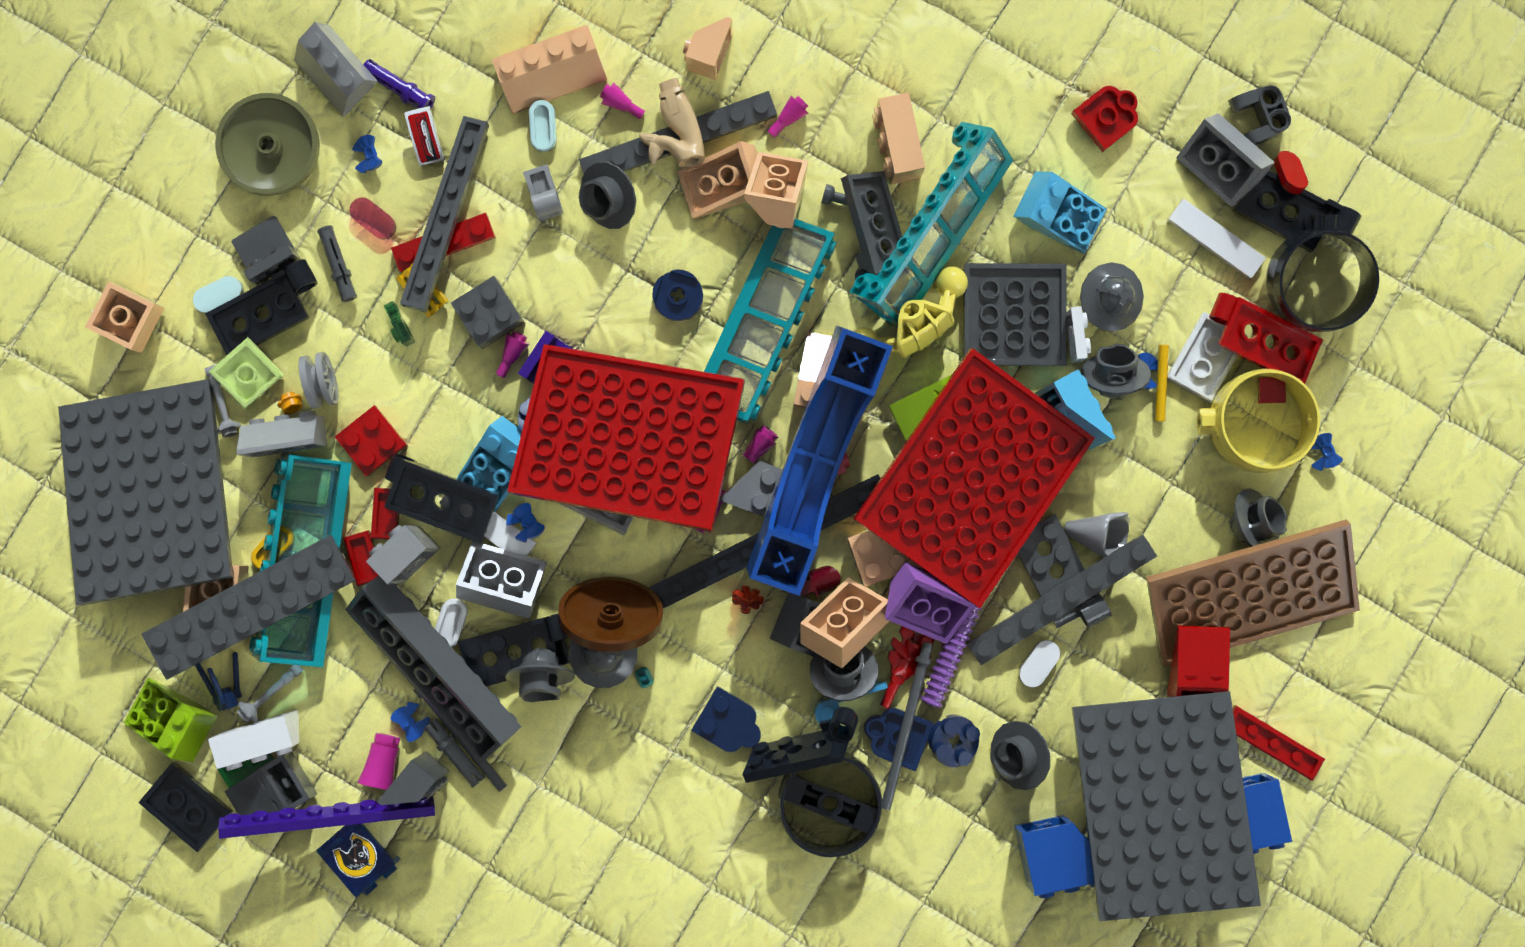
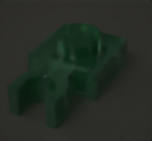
[384,301,416,346]

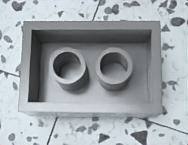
[366,525,441,585]

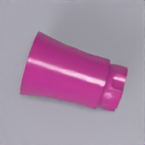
[357,732,400,790]

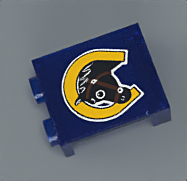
[316,823,400,898]

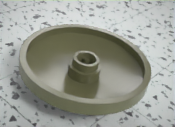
[215,93,320,196]

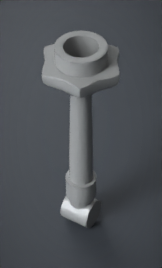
[205,365,241,438]
[237,665,304,722]

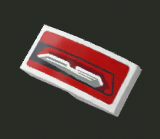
[405,106,444,166]

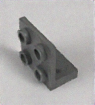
[231,216,301,285]

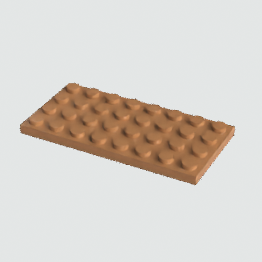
[1146,519,1360,667]

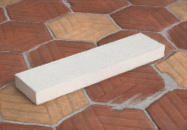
[1167,199,1266,279]
[439,496,537,556]

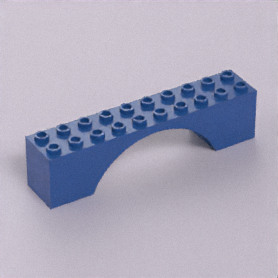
[746,325,893,596]
[1014,773,1292,898]

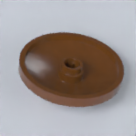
[558,577,663,652]

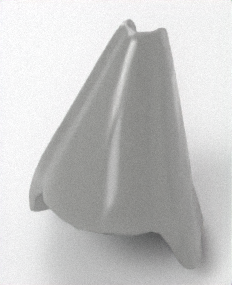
[1064,512,1130,557]

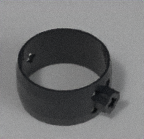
[1266,214,1379,332]

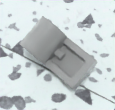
[523,164,564,222]

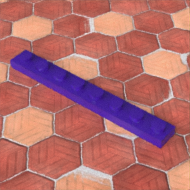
[218,796,435,839]

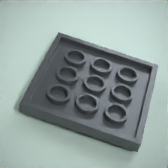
[963,263,1067,366]

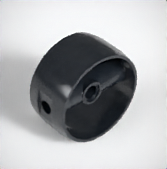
[778,752,883,857]

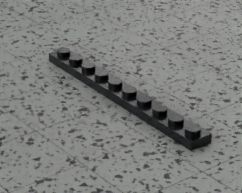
[649,474,881,608]

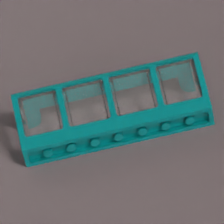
[849,122,1014,328]
[704,219,837,425]

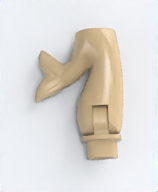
[639,78,705,168]

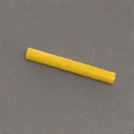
[1155,345,1169,421]

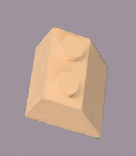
[683,17,733,80]

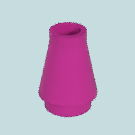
[743,425,779,463]

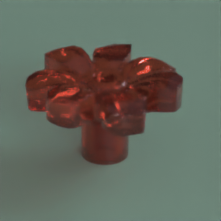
[732,585,764,614]

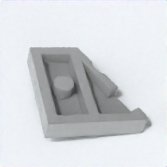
[719,461,783,517]

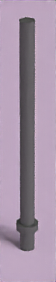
[882,642,933,810]

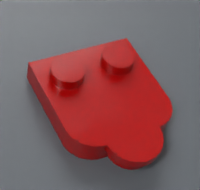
[1071,86,1138,153]

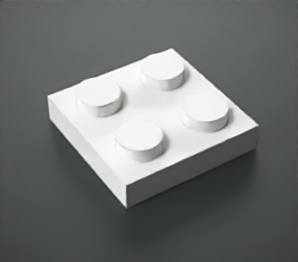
[1067,306,1091,364]

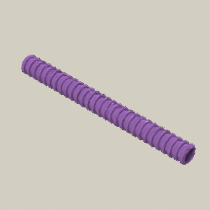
[920,606,982,708]

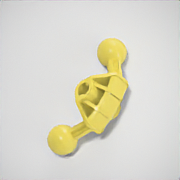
[853,266,968,358]

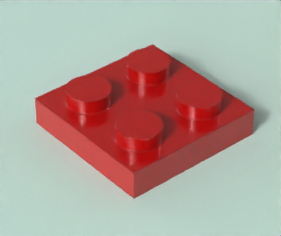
[335,405,407,477]

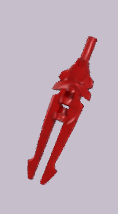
[880,626,935,709]

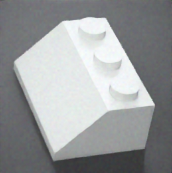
[208,710,299,771]

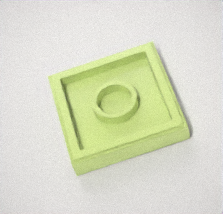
[209,337,284,409]

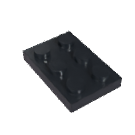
[138,762,233,852]

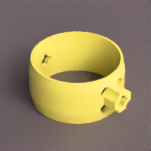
[1196,369,1320,473]

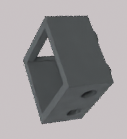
[451,276,525,349]

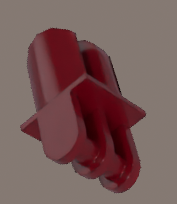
[800,565,841,597]

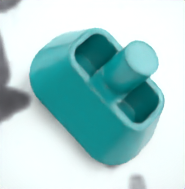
[634,667,653,688]

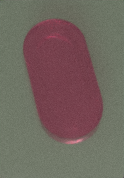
[350,197,396,240]

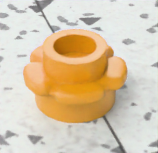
[277,392,303,414]

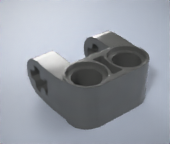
[1228,85,1291,146]

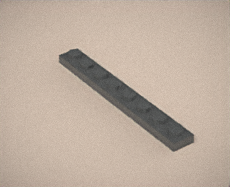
[579,91,777,173]
[400,116,489,313]
[967,533,1157,665]

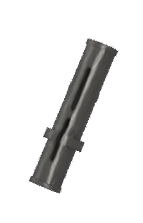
[317,225,357,302]
[423,718,485,788]

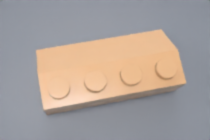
[492,24,607,114]

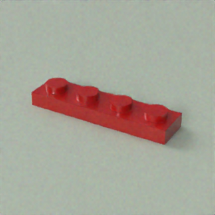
[391,213,496,273]

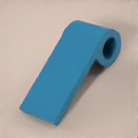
[814,681,888,724]

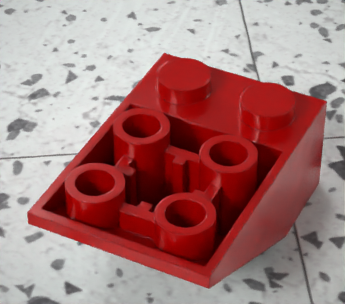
[1167,626,1230,697]

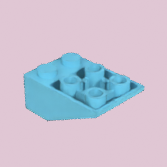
[1013,171,1107,254]
[1035,370,1116,449]
[456,416,521,512]

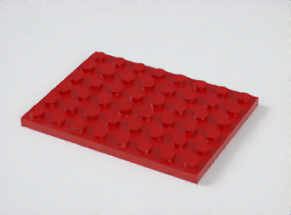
[507,344,745,532]
[853,348,1095,608]

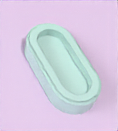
[529,100,557,152]
[193,276,244,313]

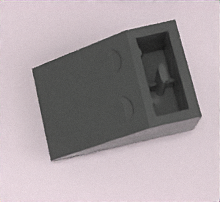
[224,751,317,815]

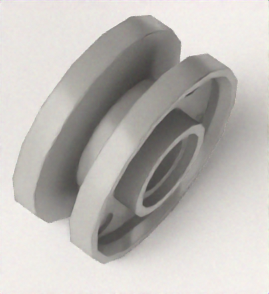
[298,352,339,409]

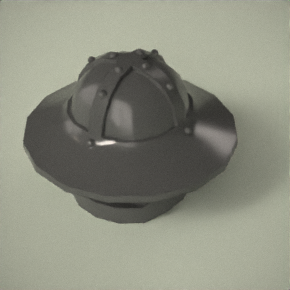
[579,162,636,229]
[1080,262,1144,332]
[1081,344,1151,400]
[1229,488,1287,547]
[569,641,637,688]
[810,646,878,701]
[505,648,575,702]
[991,721,1050,790]

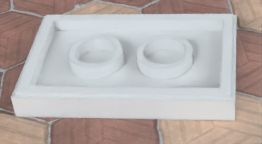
[1167,312,1248,403]

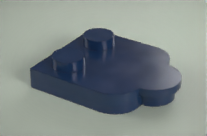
[691,685,761,752]
[864,708,934,771]

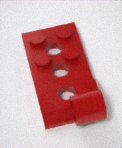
[1209,292,1323,384]

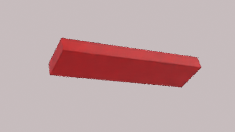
[1233,705,1325,781]

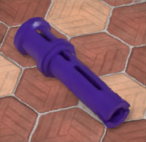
[363,59,435,110]

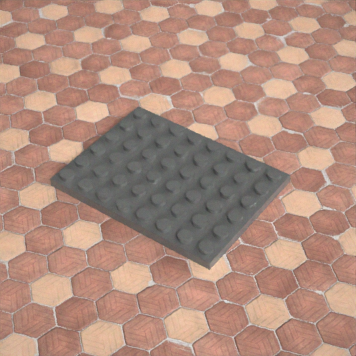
[58,379,234,606]
[1072,691,1261,921]

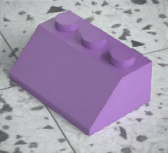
[885,562,975,644]

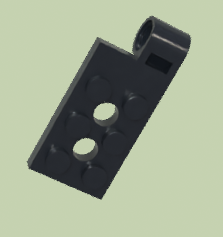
[1233,171,1362,253]
[205,259,318,355]

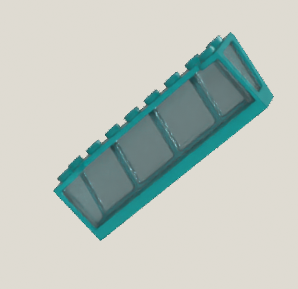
[249,454,352,667]

